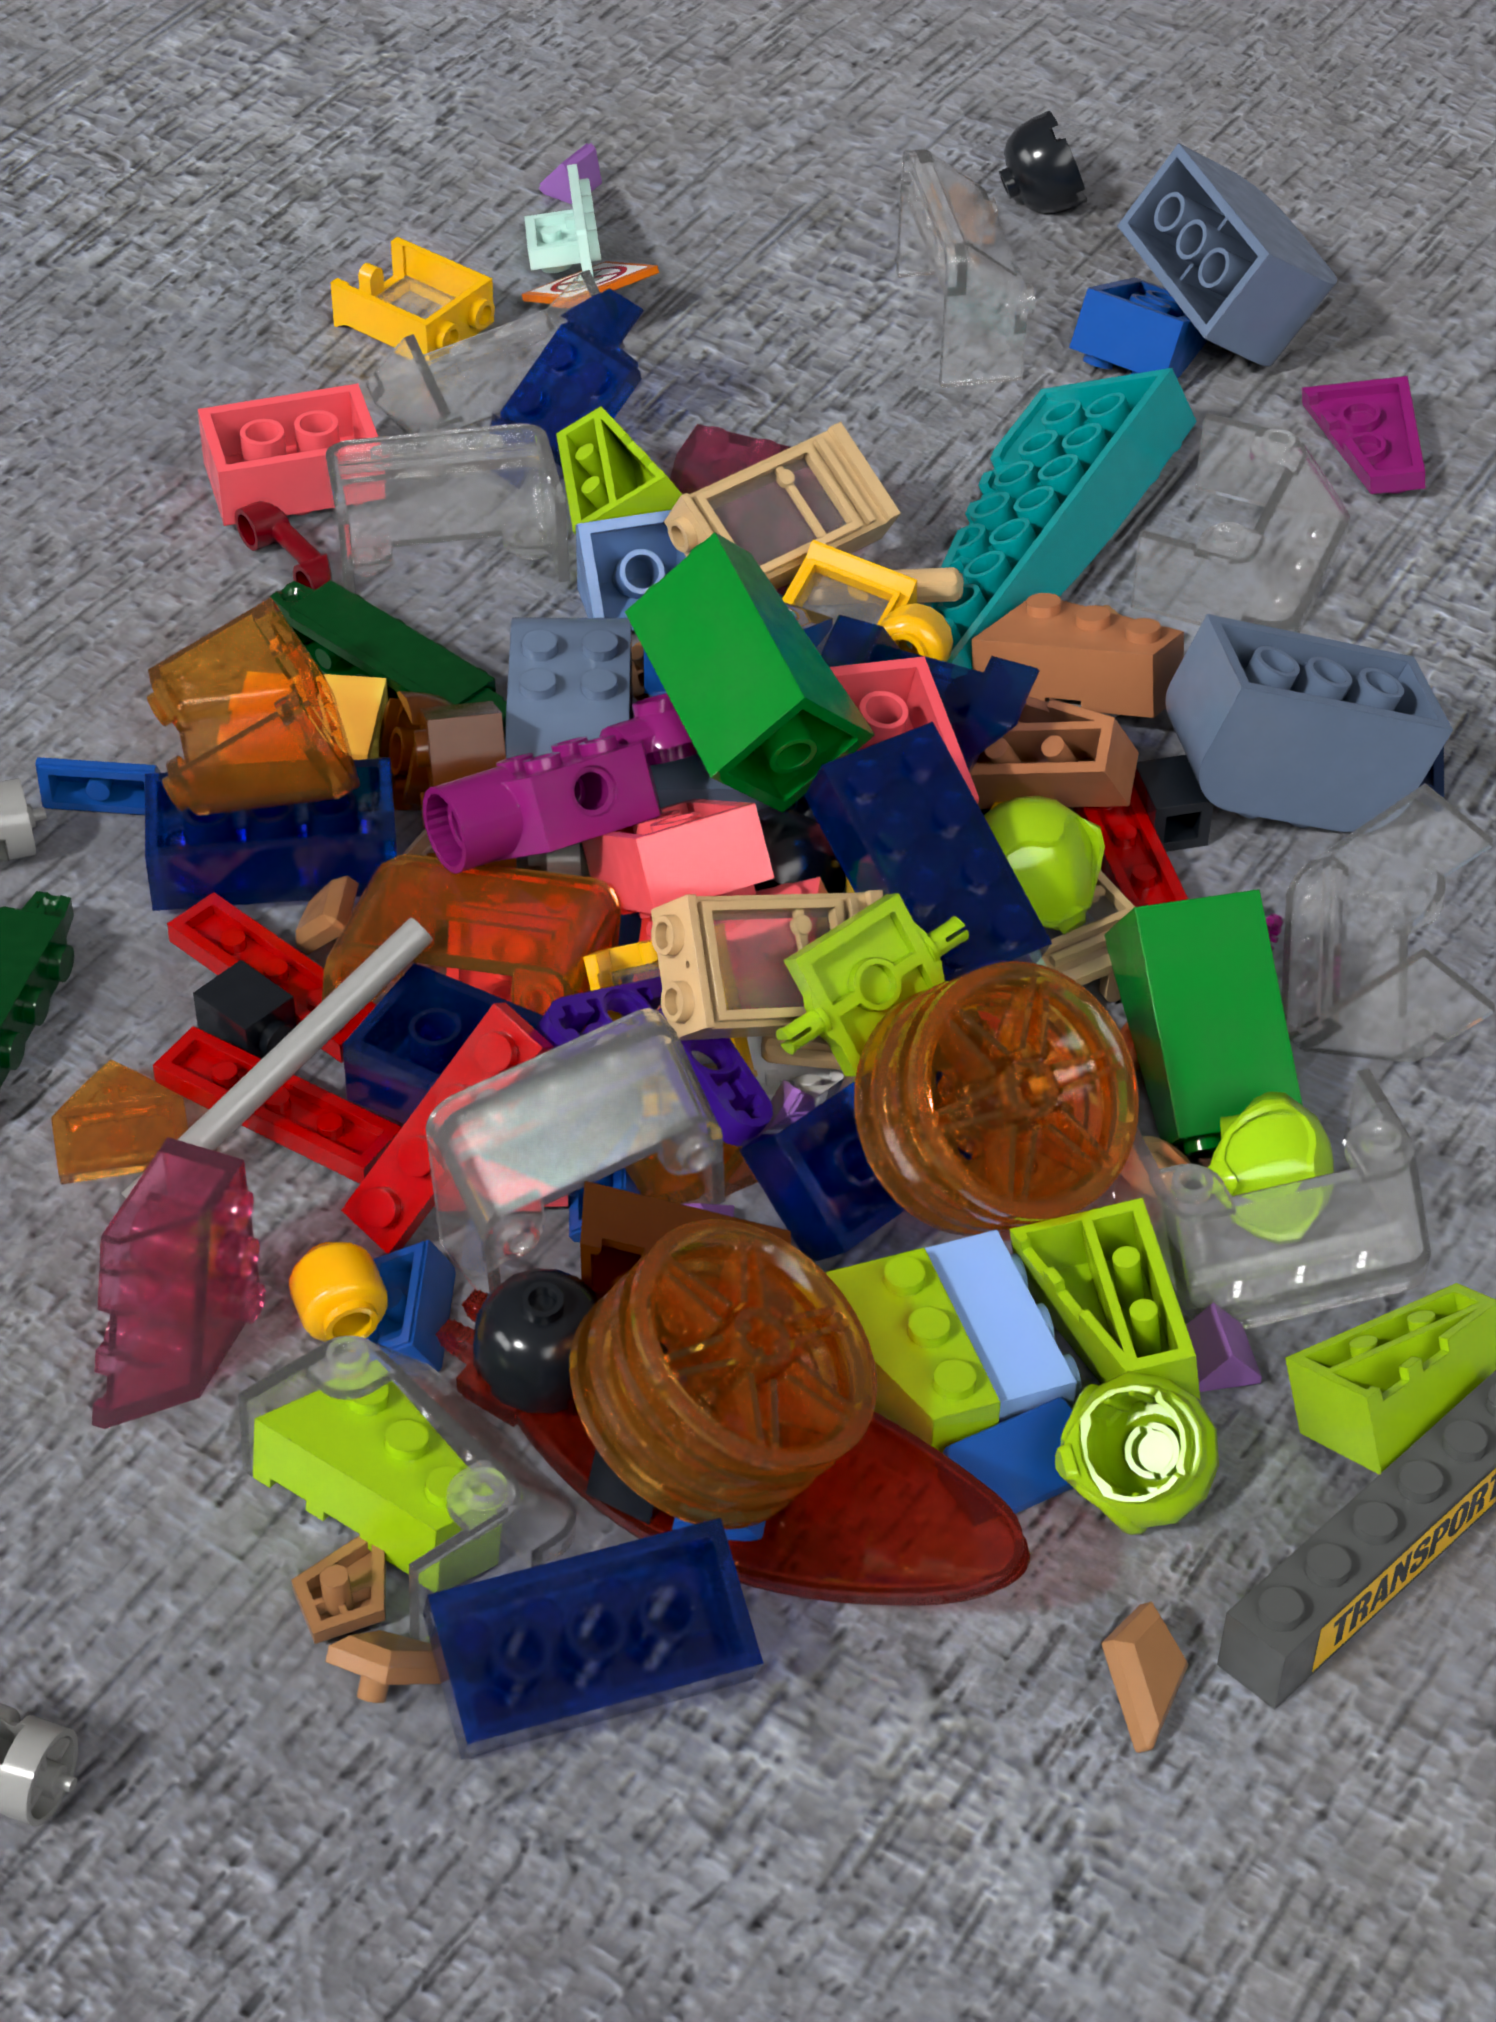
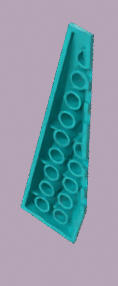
[924,368,1197,699]

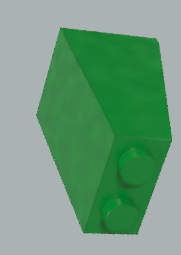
[625,532,875,813]
[1104,889,1303,1156]

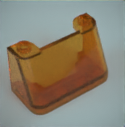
[147,597,360,816]
[322,854,621,1029]

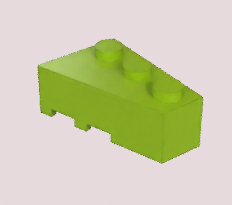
[792,1247,1001,1473]
[253,1364,498,1589]

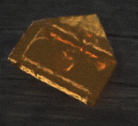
[51,1059,188,1185]

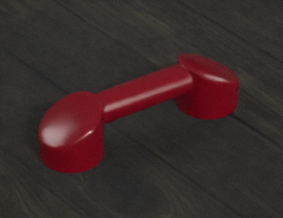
[235,501,333,590]

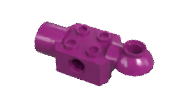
[423,693,698,874]

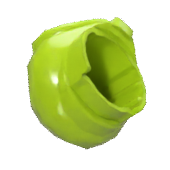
[965,795,1105,935]
[1205,1092,1334,1244]
[1055,1371,1219,1535]

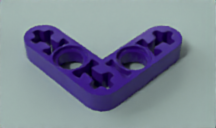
[535,976,773,1147]

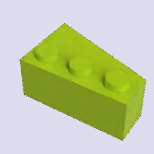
[556,406,683,535]
[1009,1197,1201,1402]
[1285,1283,1496,1475]

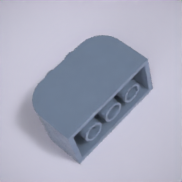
[1117,143,1337,367]
[1166,614,1453,832]
[505,617,633,859]

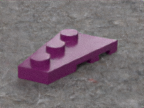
[1302,376,1426,494]

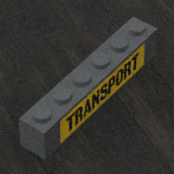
[1217,1370,1496,1710]

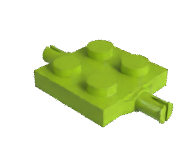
[776,893,969,1077]

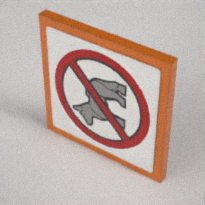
[521,261,659,327]

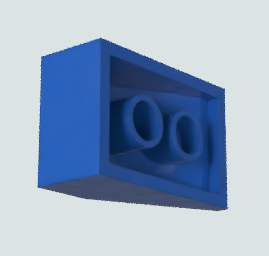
[1069,277,1208,378]

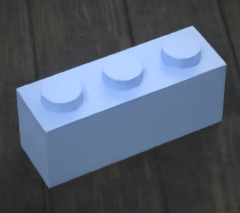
[925,1229,1082,1423]

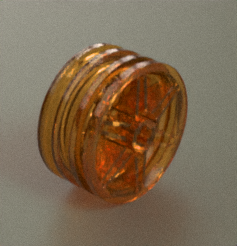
[854,961,1139,1236]
[569,1219,877,1529]

